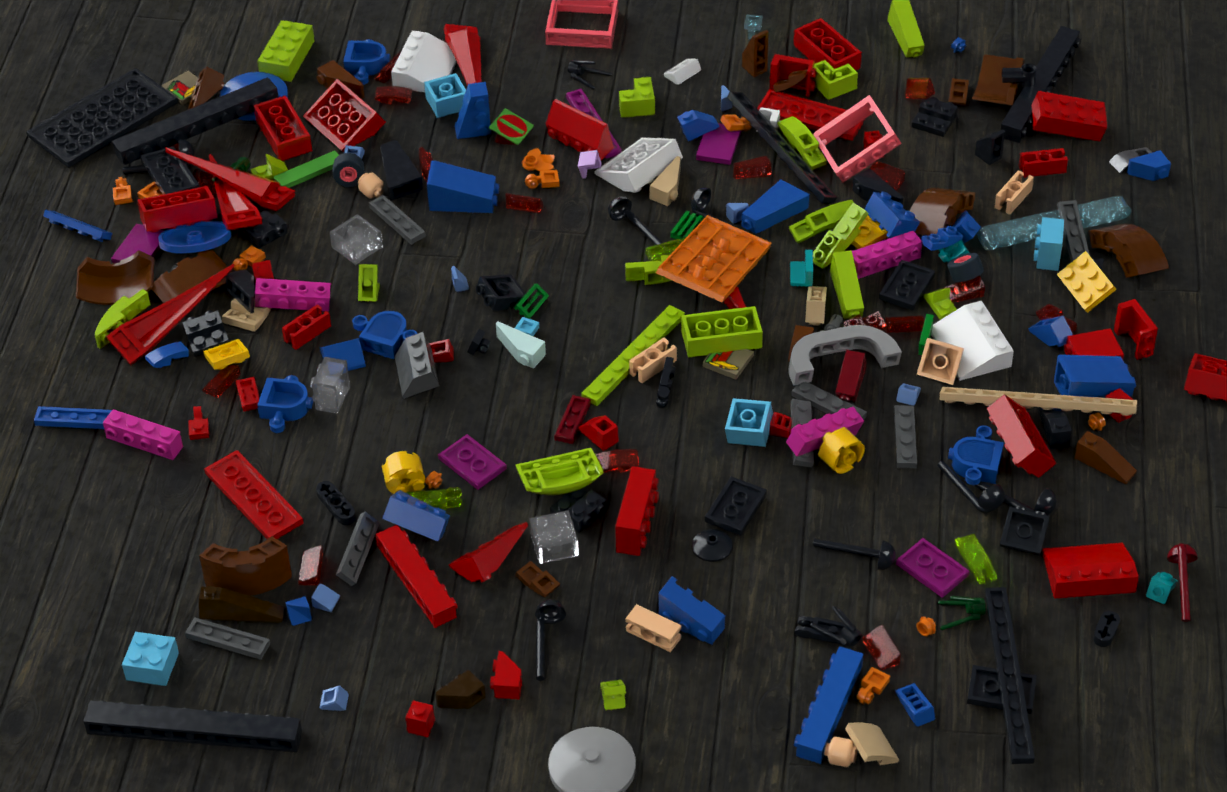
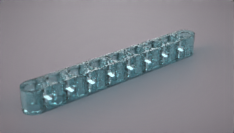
[976,196,1131,250]

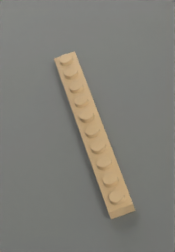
[940,387,1137,416]

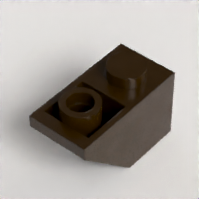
[435,670,486,709]

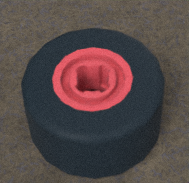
[333,153,364,187]
[947,253,984,282]

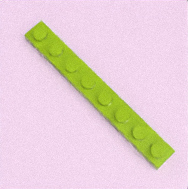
[581,305,685,406]

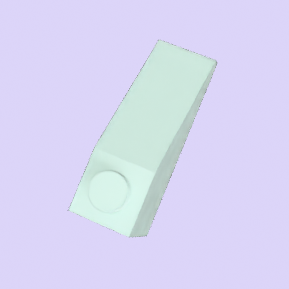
[496,322,546,369]

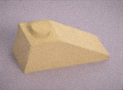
[650,156,681,206]
[805,286,827,325]

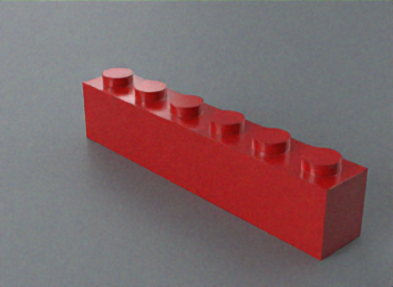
[376,525,458,628]

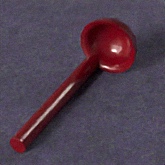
[1167,543,1198,622]

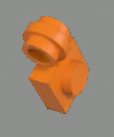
[720,114,752,131]
[525,170,560,189]
[113,177,133,205]
[233,245,266,271]
[857,667,891,704]

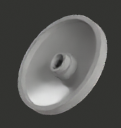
[548,727,636,792]

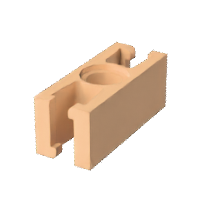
[995,170,1034,215]
[629,338,677,383]
[626,604,681,652]

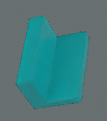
[790,250,813,286]

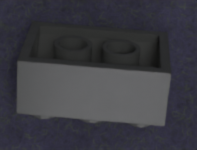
[395,332,439,399]

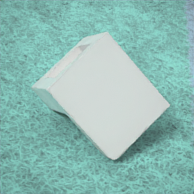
[756,108,780,132]

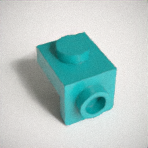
[938,240,969,263]
[1146,572,1178,604]

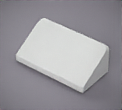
[663,59,701,84]

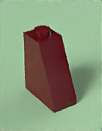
[836,350,867,403]

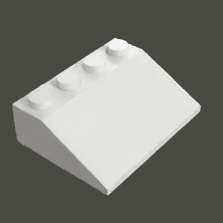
[391,31,457,92]
[594,138,683,193]
[931,301,1014,381]

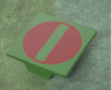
[489,108,534,145]

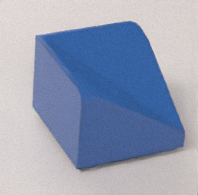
[286,596,312,626]

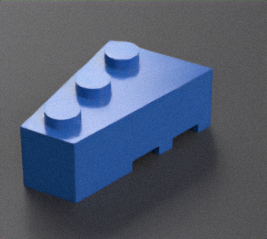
[455,82,491,139]
[864,191,920,238]
[382,490,450,541]
[659,576,725,645]

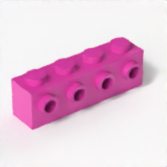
[852,231,922,279]
[255,278,331,311]
[786,406,864,457]
[103,409,183,460]

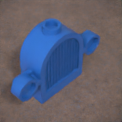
[343,39,390,85]
[352,311,418,359]
[257,375,313,433]
[948,426,1004,485]

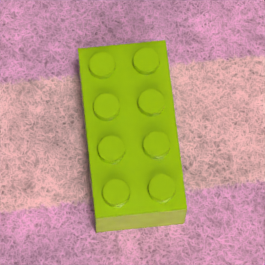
[258,20,314,82]
[681,306,763,357]

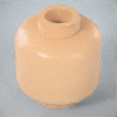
[358,173,384,199]
[824,737,858,767]

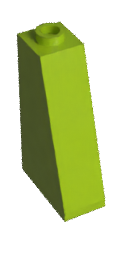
[887,0,925,58]
[830,250,864,320]

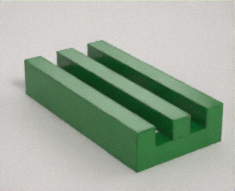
[671,211,703,242]
[514,283,549,319]
[918,314,934,355]

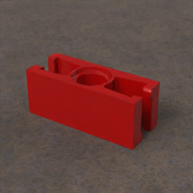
[1019,148,1068,178]
[282,304,331,350]

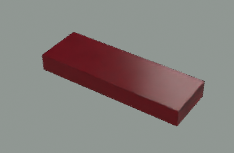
[554,395,591,444]

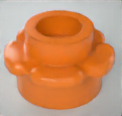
[1088,412,1106,431]
[425,471,443,489]
[917,616,936,637]

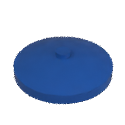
[220,72,288,121]
[158,221,231,253]

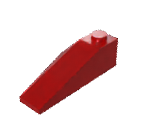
[449,522,528,582]

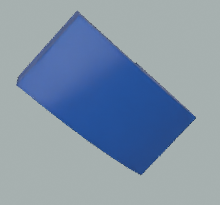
[921,226,963,251]
[145,342,189,368]

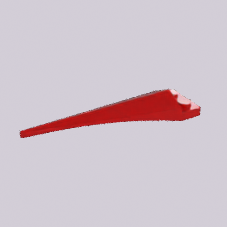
[444,24,481,86]
[165,147,295,211]
[209,154,262,230]
[106,264,235,365]

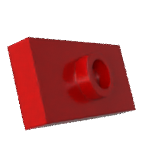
[236,377,260,412]

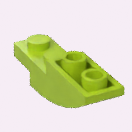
[777,116,827,170]
[789,200,854,244]
[813,203,869,269]
[625,255,671,285]
[95,289,150,349]

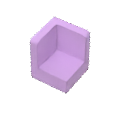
[578,150,602,178]

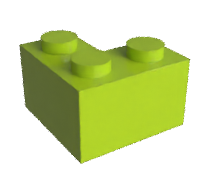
[814,60,858,100]
[619,77,655,118]

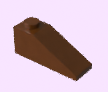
[742,30,769,77]
[317,60,365,98]
[188,67,225,110]
[1075,431,1137,485]

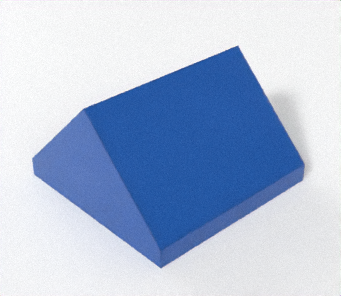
[320,338,366,376]

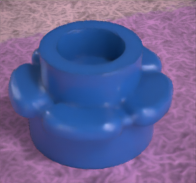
[951,37,966,53]

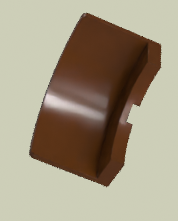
[972,54,1024,105]
[910,188,976,236]
[1088,224,1169,278]
[76,250,154,305]
[152,250,232,303]
[199,536,292,596]

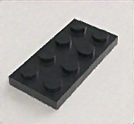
[141,146,199,194]

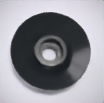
[692,529,732,562]

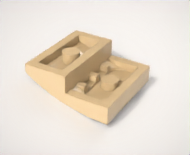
[222,298,271,332]
[846,722,899,765]

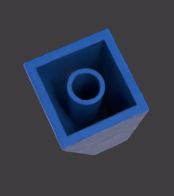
[427,161,499,213]
[1054,355,1136,398]

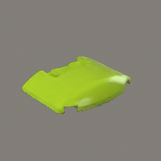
[516,448,604,495]

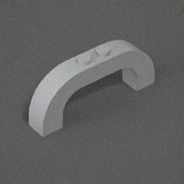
[788,325,902,385]

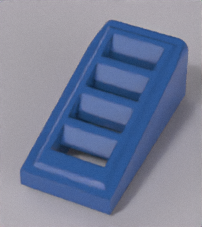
[895,683,935,727]

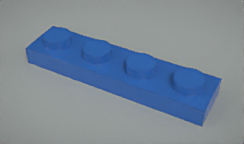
[43,210,112,241]
[34,406,112,429]

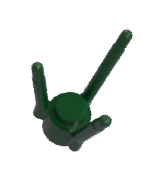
[212,157,251,182]
[938,596,986,630]

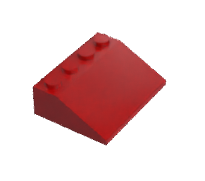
[303,79,386,152]
[1184,353,1227,402]
[1042,543,1139,599]

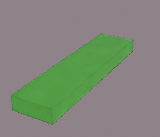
[274,150,339,188]

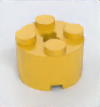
[818,427,865,474]
[382,451,425,494]

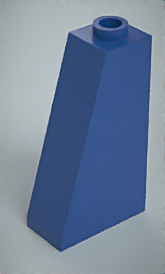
[741,180,809,234]

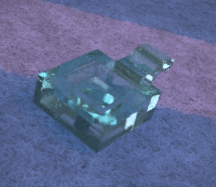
[744,14,763,40]

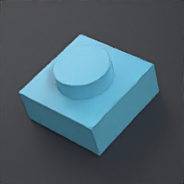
[515,317,539,336]

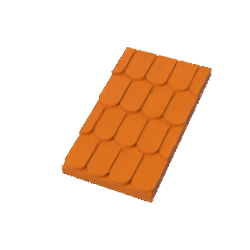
[656,215,771,302]

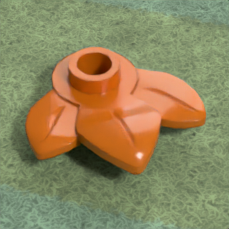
[522,148,555,171]

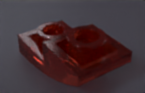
[375,86,412,104]
[419,147,433,182]
[1036,304,1077,332]
[843,311,887,330]
[596,449,639,473]

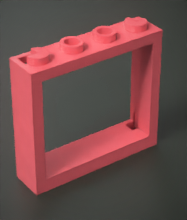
[545,0,618,49]
[813,95,902,183]

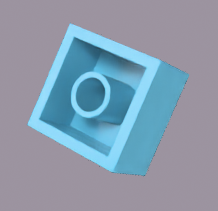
[424,73,466,118]
[1033,217,1064,271]
[725,398,773,447]
[122,632,179,686]

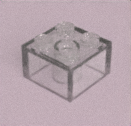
[330,214,383,265]
[311,357,350,414]
[529,510,579,564]

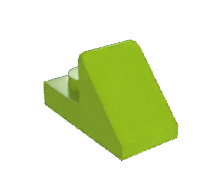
[251,154,288,180]
[358,264,380,301]
[924,288,957,320]
[600,680,626,710]

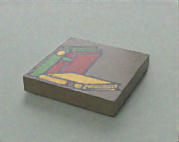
[161,71,198,105]
[703,349,754,379]

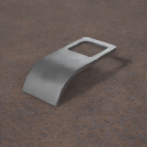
[1109,147,1152,173]

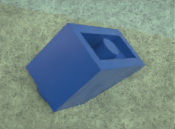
[677,110,720,141]
[1127,150,1171,181]
[952,211,981,243]
[1028,316,1073,347]

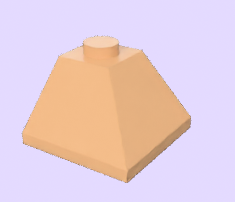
[917,338,964,385]

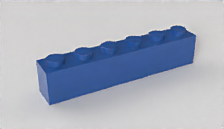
[794,646,863,764]

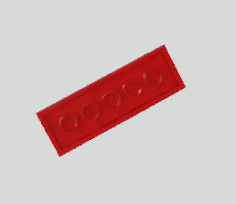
[757,89,865,141]
[204,450,304,539]

